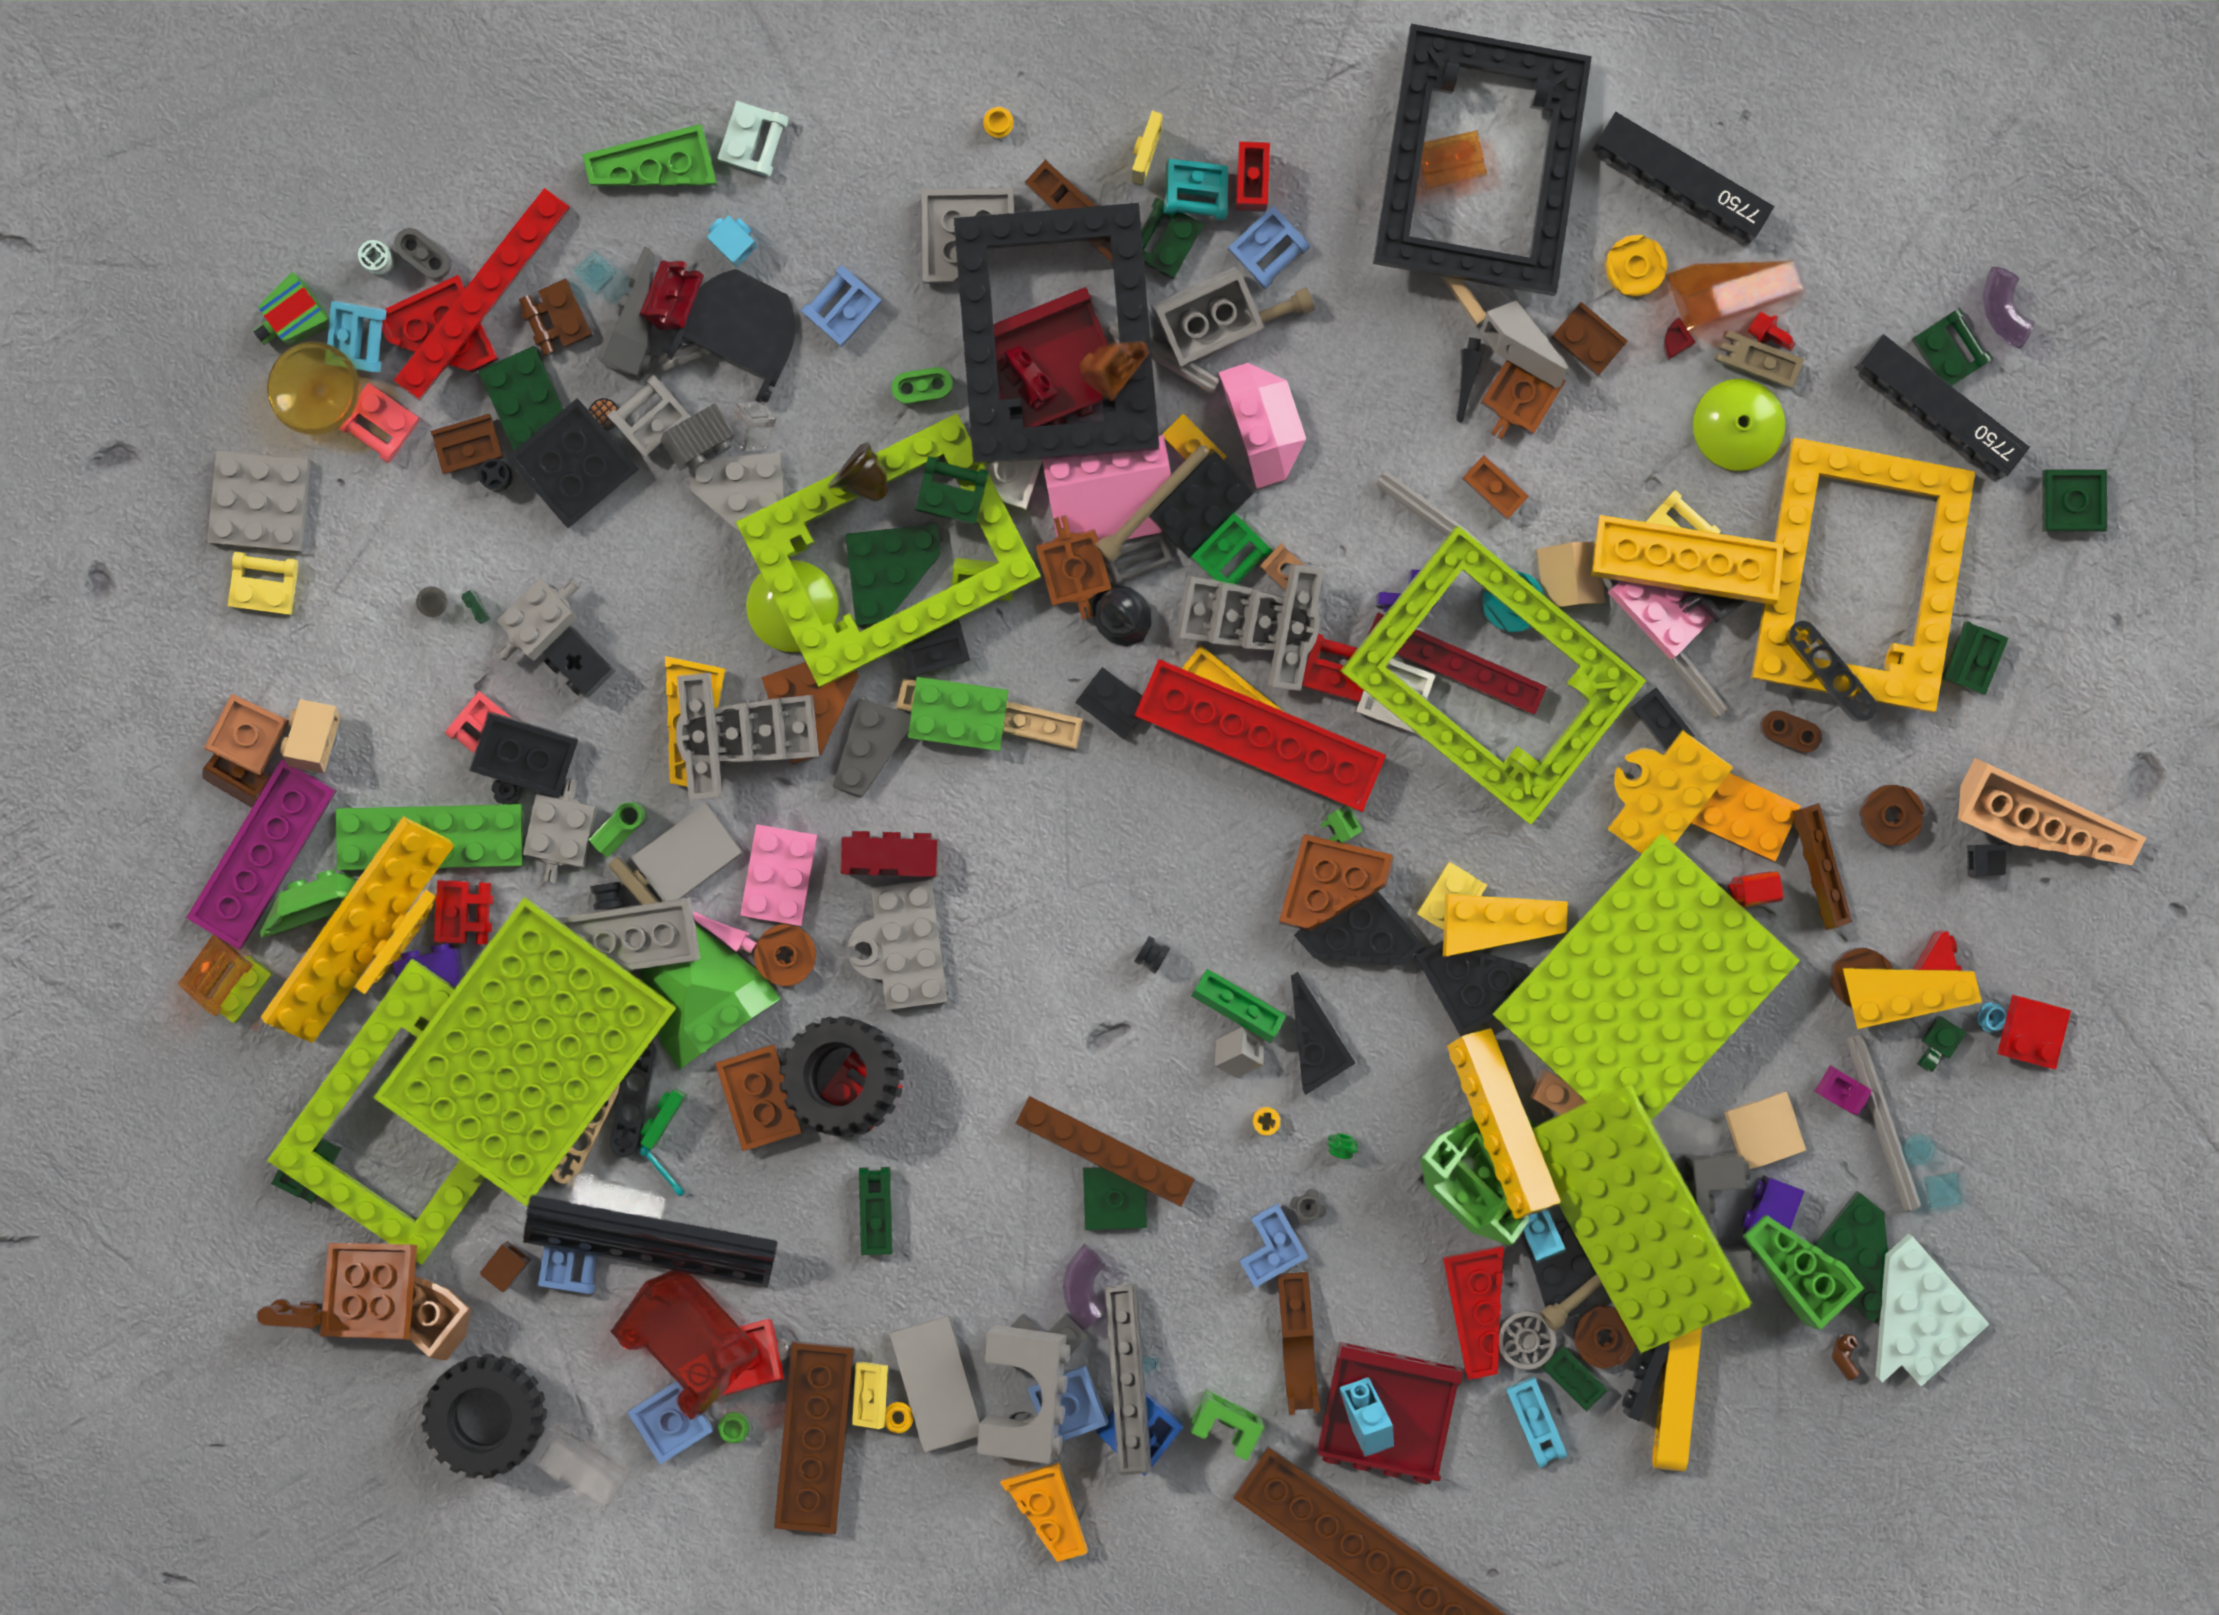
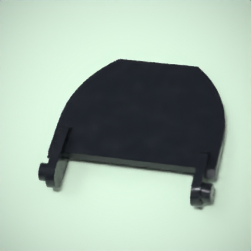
[662,269,795,403]

